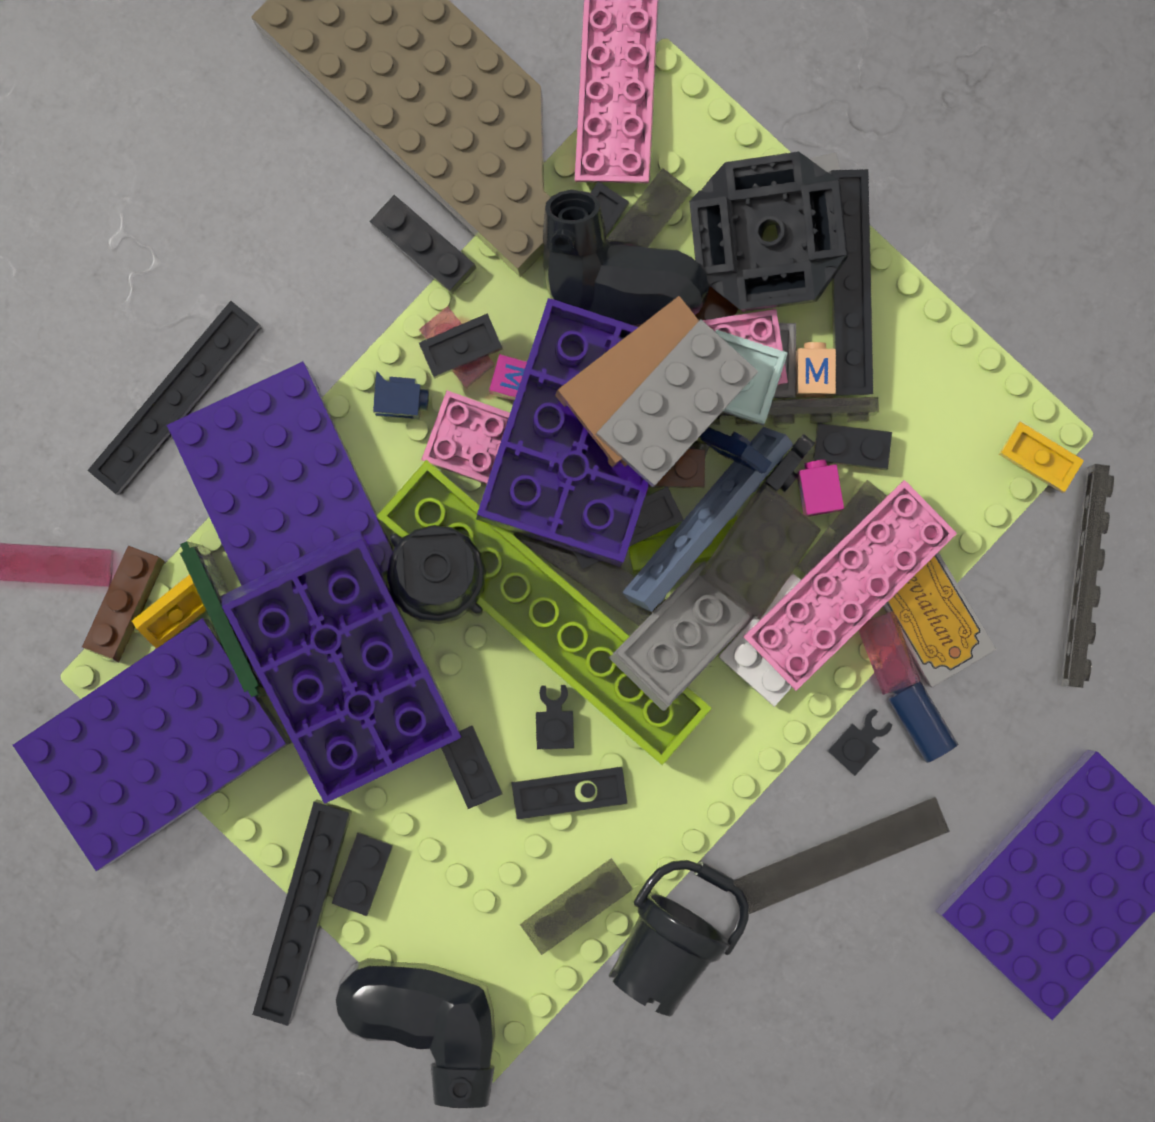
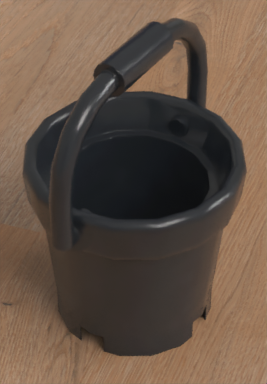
[387,525,486,624]
[609,860,749,1017]

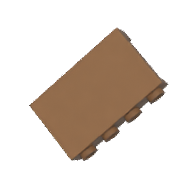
[555,296,699,467]

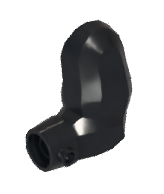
[542,189,709,327]
[336,958,495,1108]

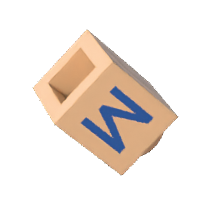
[795,342,836,398]

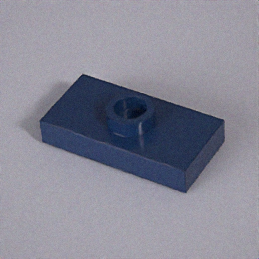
[699,427,772,474]

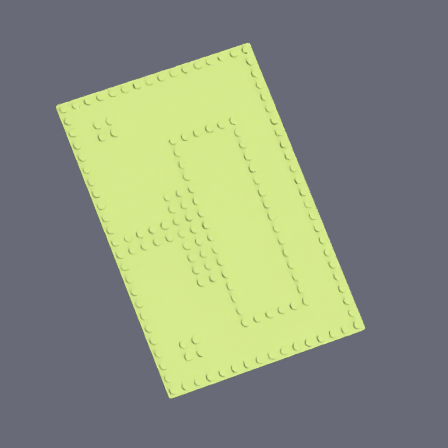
[61,39,1093,1083]

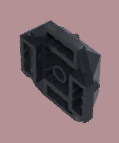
[689,151,848,312]

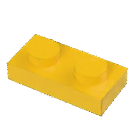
[999,421,1084,493]
[132,574,206,649]

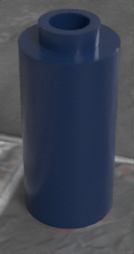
[888,677,959,763]

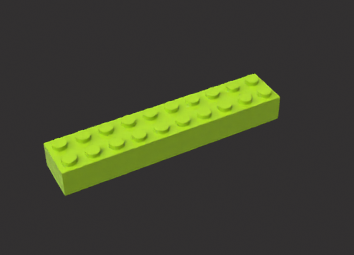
[377,460,712,765]

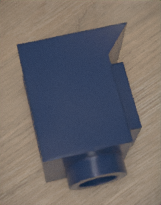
[373,370,429,420]

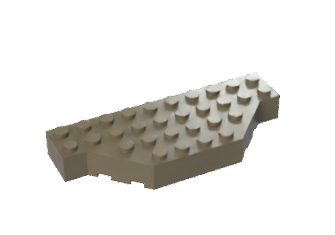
[251,0,551,277]

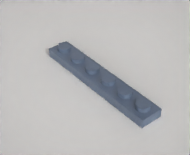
[622,427,793,612]

